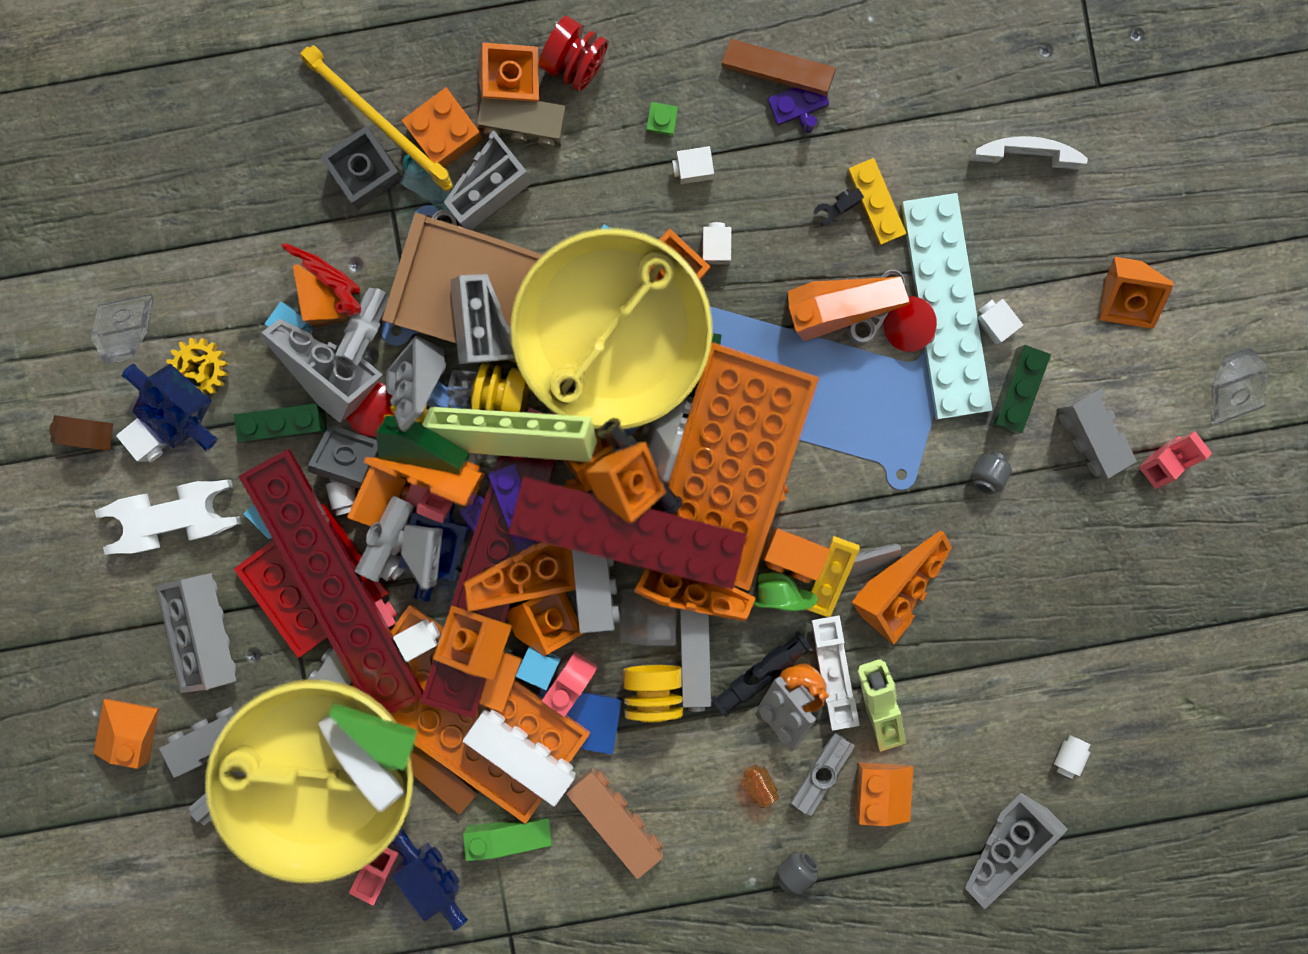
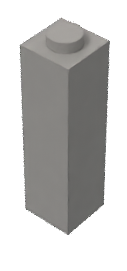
[680,609,711,712]

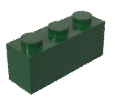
[989,345,1051,434]
[234,403,327,443]

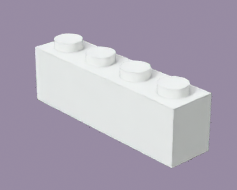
[463,709,576,807]

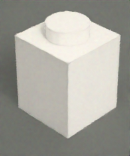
[672,146,714,184]
[702,222,731,265]
[977,299,1023,345]
[116,418,168,462]
[393,618,441,662]

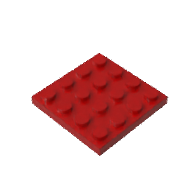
[234,504,390,658]

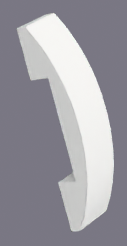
[970,136,1088,170]
[812,615,860,731]
[318,704,404,812]

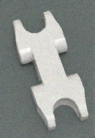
[95,480,241,555]

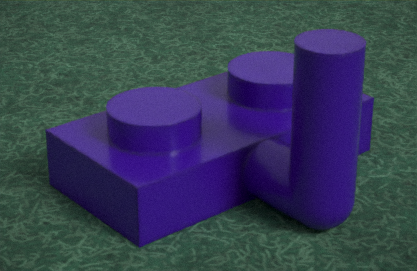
[767,88,830,133]

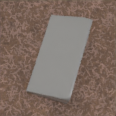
[848,543,901,578]

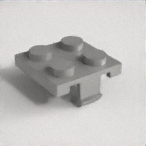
[757,677,816,752]

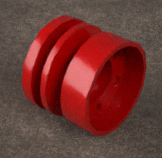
[538,15,609,92]

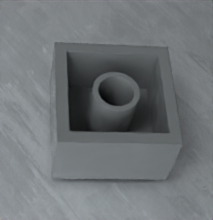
[320,125,403,209]

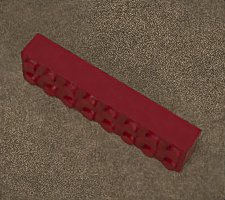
[508,477,747,589]

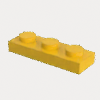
[847,158,906,246]
[806,536,860,617]

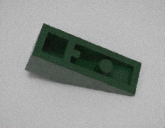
[376,415,469,474]

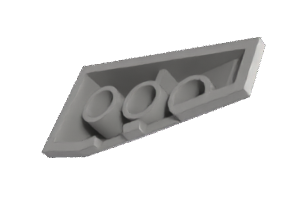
[260,319,383,423]
[386,335,446,431]
[641,396,694,481]
[965,793,1068,909]

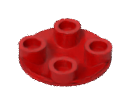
[883,296,937,352]
[347,382,393,437]

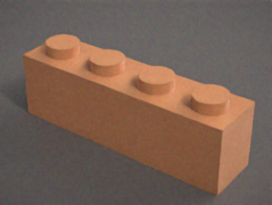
[566,767,664,879]

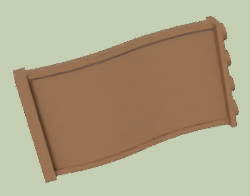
[382,212,576,382]

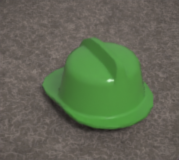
[753,572,818,611]

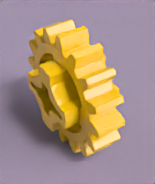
[166,338,229,398]

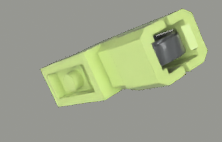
[858,659,906,752]

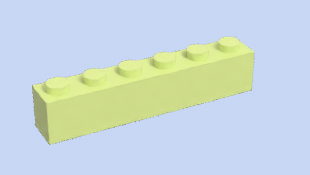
[422,407,597,462]

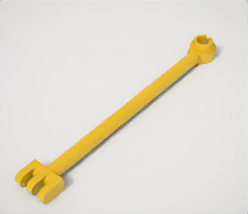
[299,45,453,191]

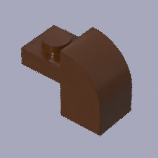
[49,415,113,451]

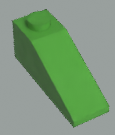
[328,703,417,771]
[463,817,552,861]

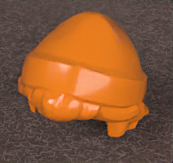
[779,663,829,713]

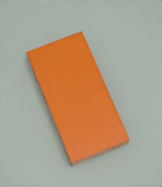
[479,652,522,712]

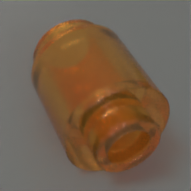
[741,764,779,808]

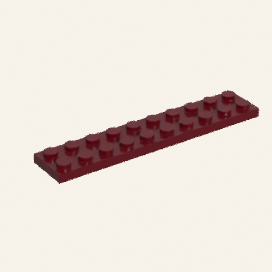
[238,449,424,714]
[420,455,556,719]

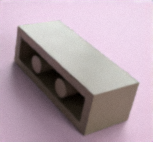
[477,98,567,147]

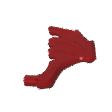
[281,243,362,317]

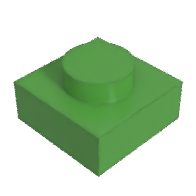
[646,102,678,136]

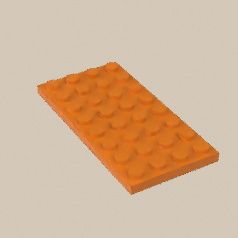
[659,342,820,591]
[352,604,590,824]

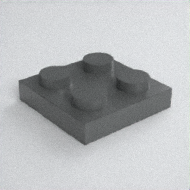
[308,425,378,489]

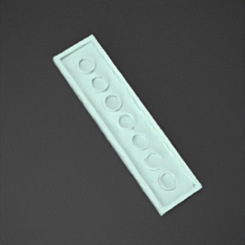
[901,193,992,420]

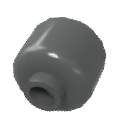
[970,452,1012,495]
[777,852,818,894]

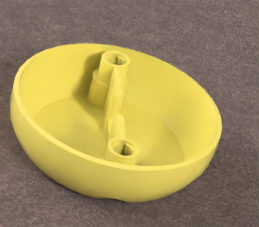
[511,228,712,429]
[206,679,413,883]

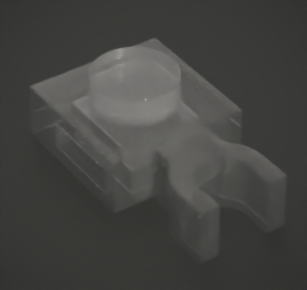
[447,370,478,409]

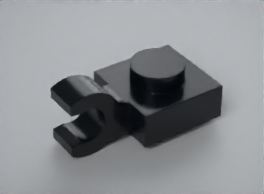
[813,188,864,226]

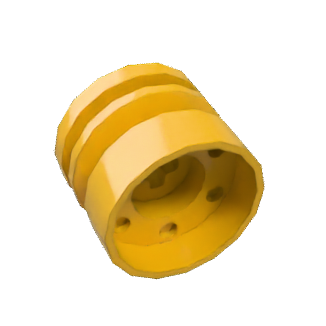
[471,362,529,413]
[623,665,683,723]

